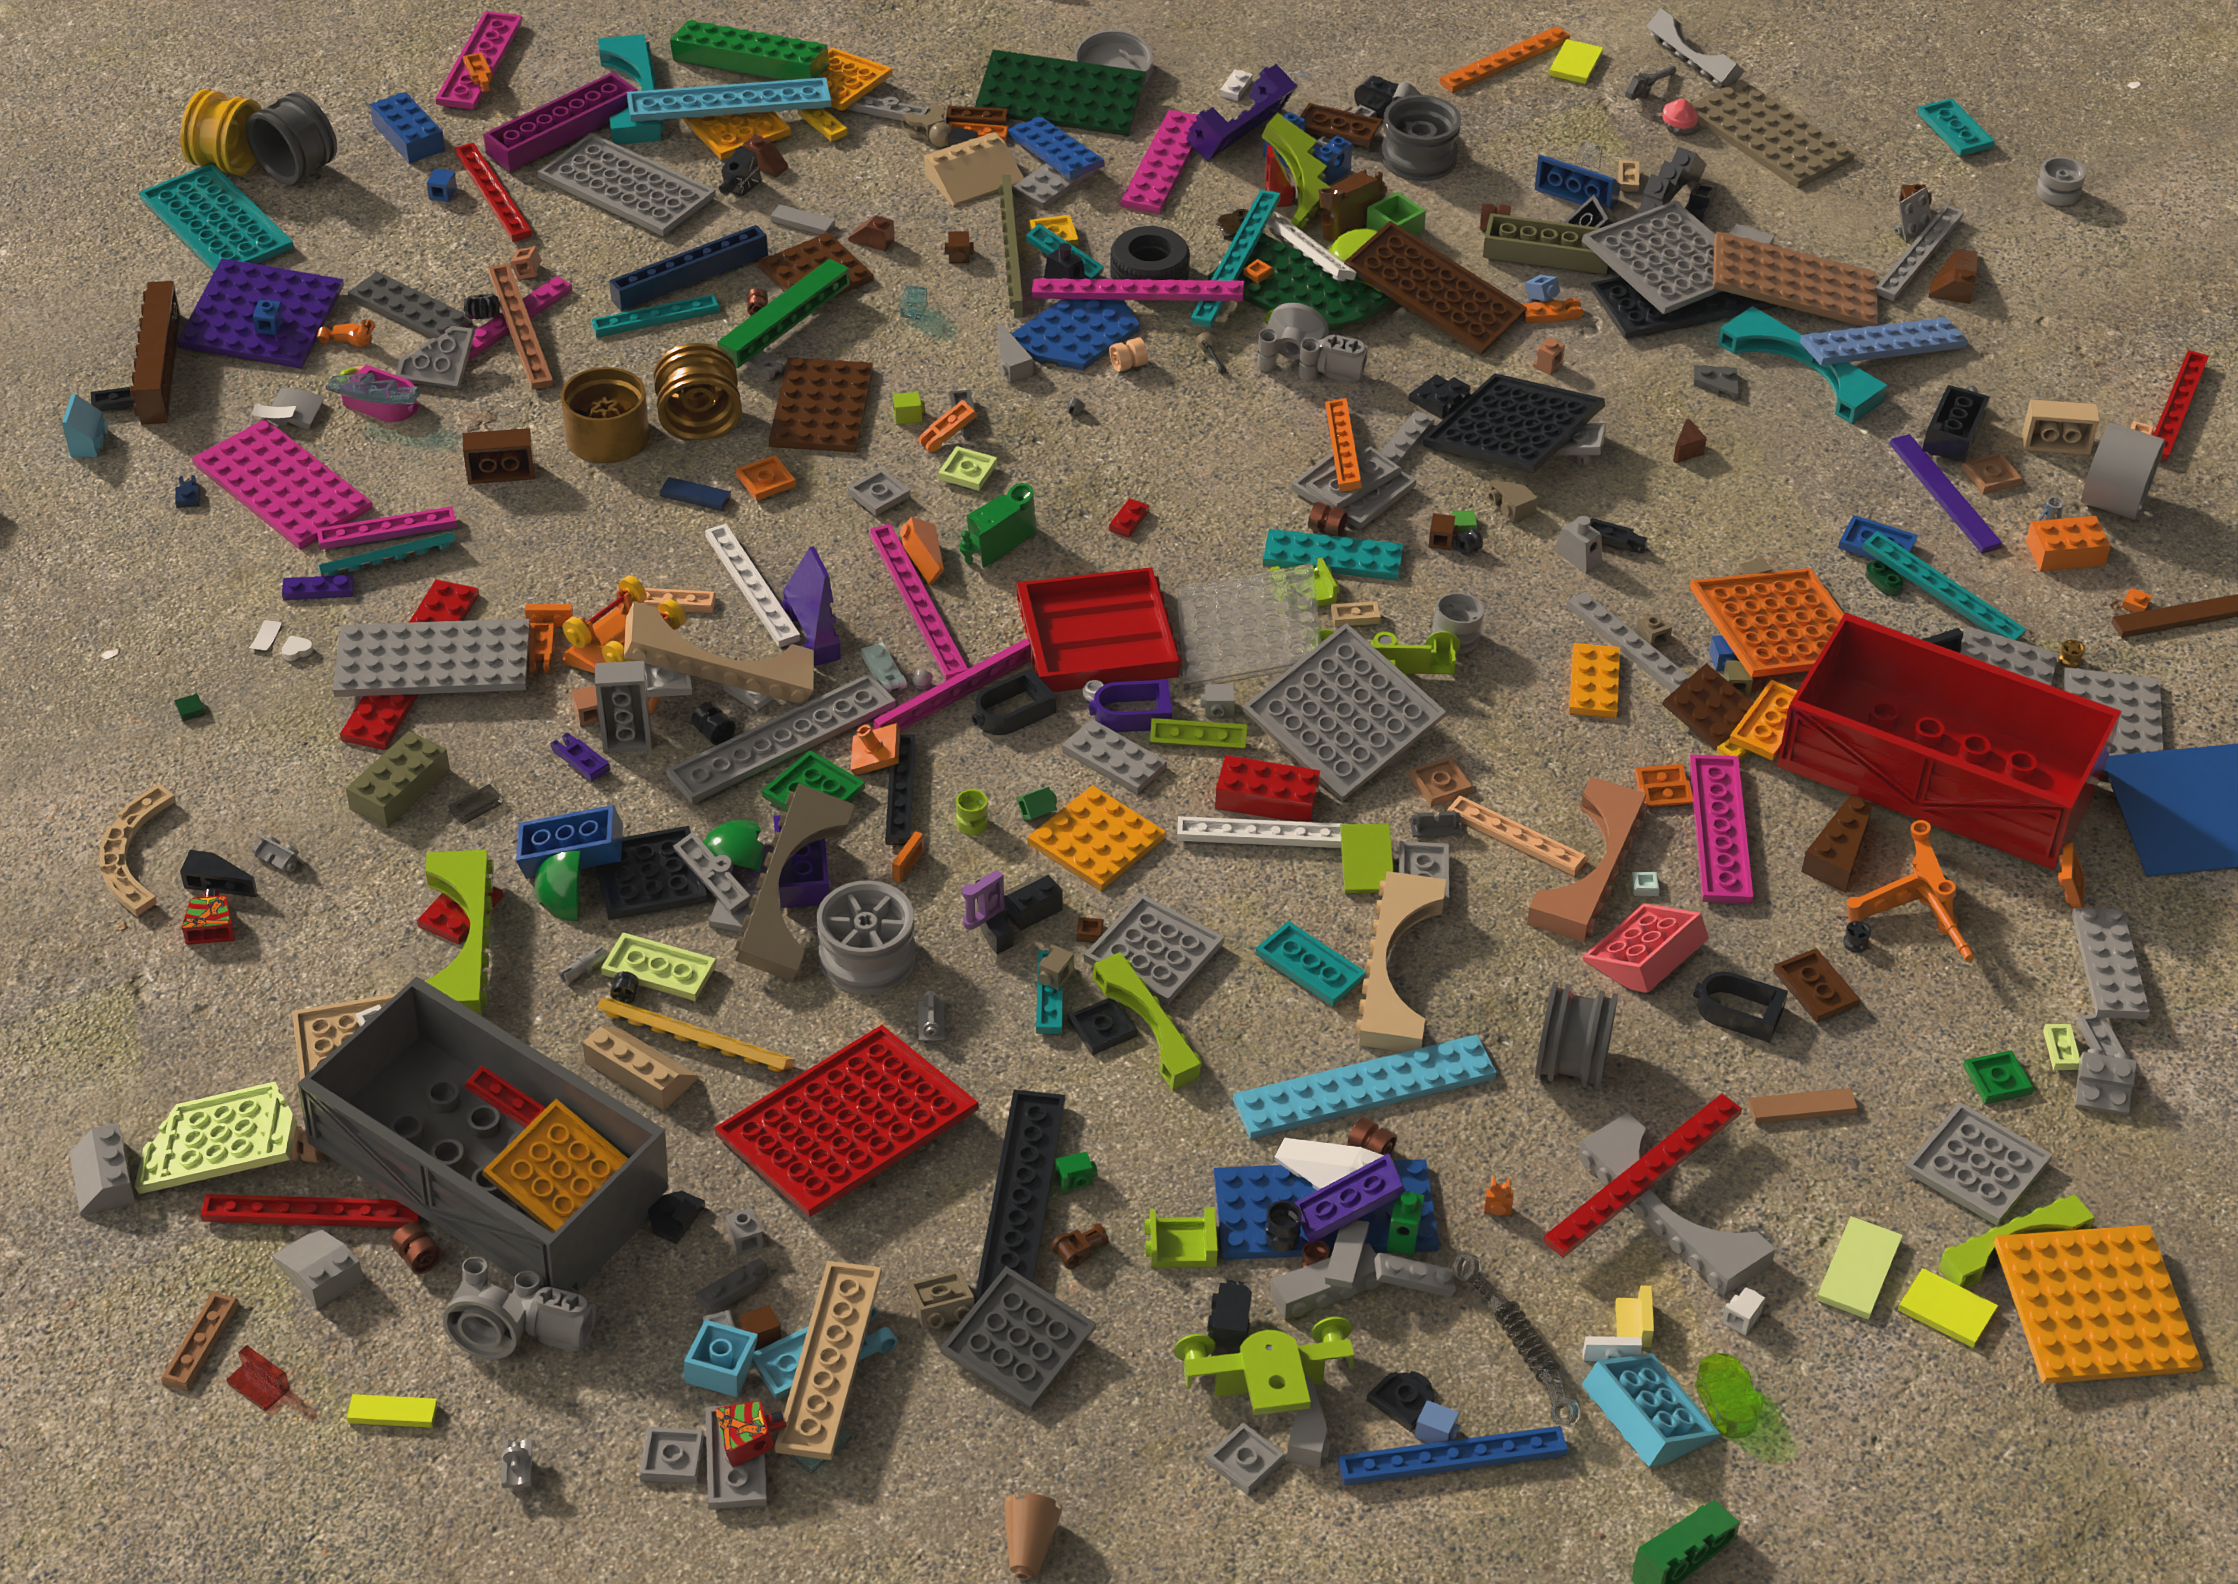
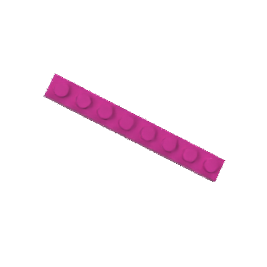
[467,276,572,361]
[874,639,1031,731]

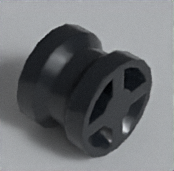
[1455,528,1483,556]
[1843,921,1871,953]
[610,971,639,1003]

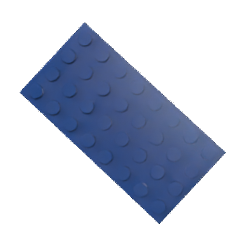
[1213,1159,1439,1260]

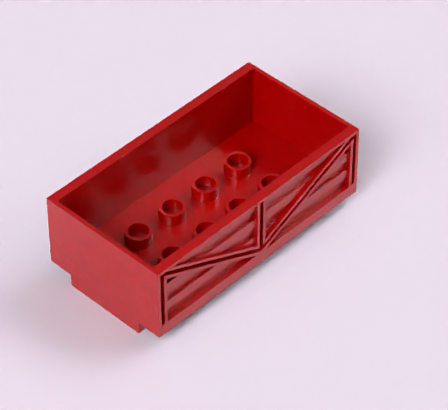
[1777,612,2122,870]

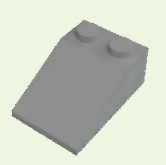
[272,1228,364,1309]

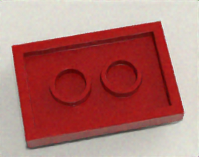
[417,886,504,945]

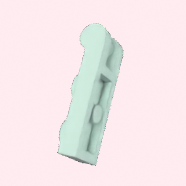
[861,642,907,693]

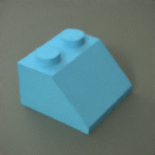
[62,394,108,457]
[684,1320,758,1397]

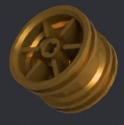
[653,343,742,441]

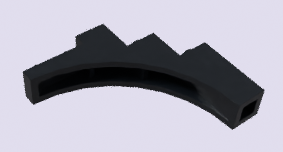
[1637,147,1707,214]

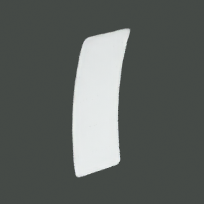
[251,404,296,418]
[249,620,281,650]

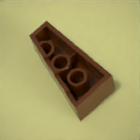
[1801,794,1873,893]

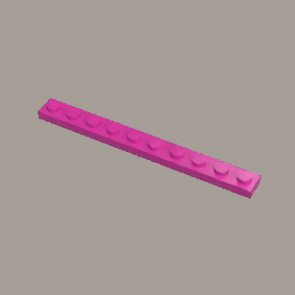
[1032,278,1244,301]
[869,524,968,681]

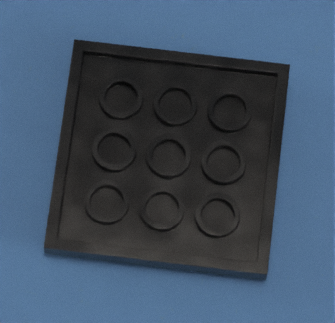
[596,826,707,920]

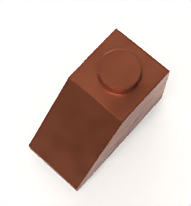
[743,134,789,177]
[848,215,895,252]

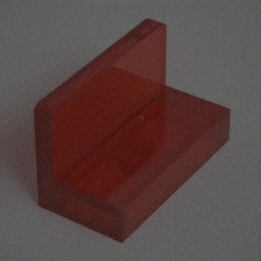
[226,1345,290,1411]

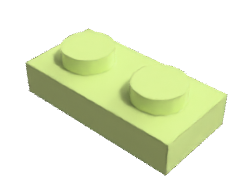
[2043,1024,2080,1070]

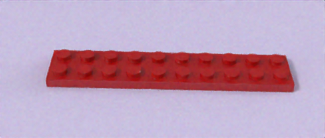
[340,579,479,750]

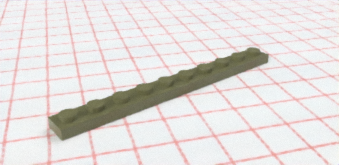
[999,175,1023,318]

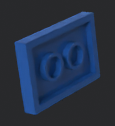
[1838,515,1918,561]

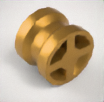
[2058,640,2085,669]

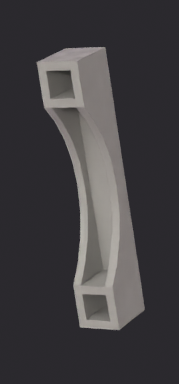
[1646,8,1745,88]

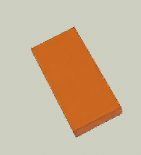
[892,831,924,883]

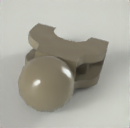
[901,104,953,148]

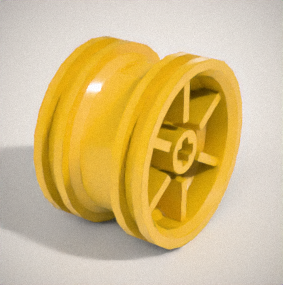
[180,89,262,176]

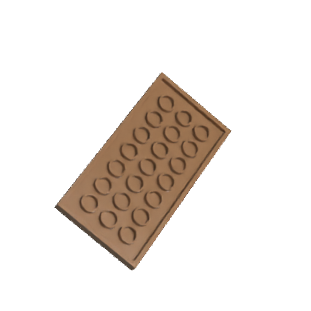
[1713,231,1878,327]

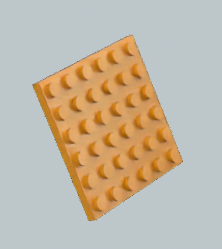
[1993,1225,2203,1384]

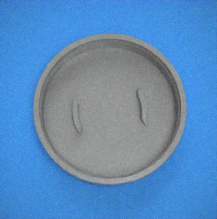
[1074,30,1152,86]

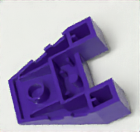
[781,546,841,666]

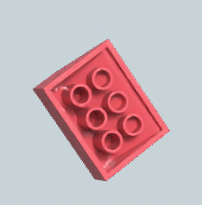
[1582,904,1709,993]

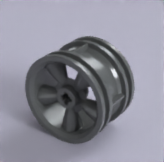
[245,92,337,185]

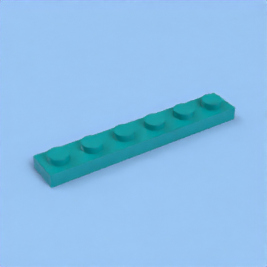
[317,532,456,576]

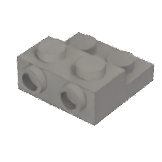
[2074,1049,2136,1116]

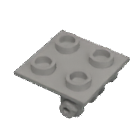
[1893,187,1932,242]

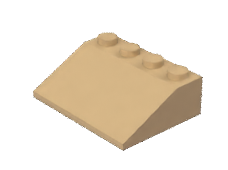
[924,132,1024,207]

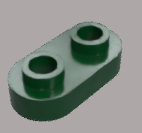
[1865,561,1904,596]

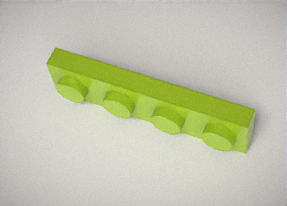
[1150,718,1247,749]

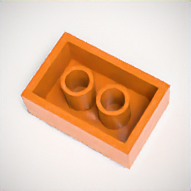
[2026,516,2111,571]

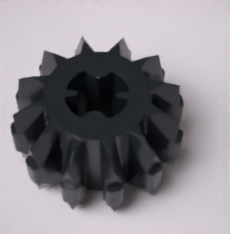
[463,294,501,320]

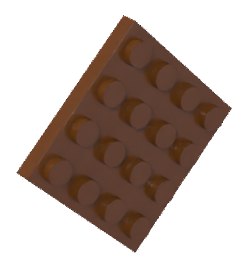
[758,232,874,297]

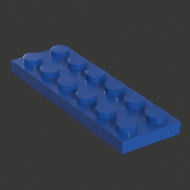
[1008,117,1105,179]

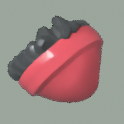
[1662,99,1698,134]

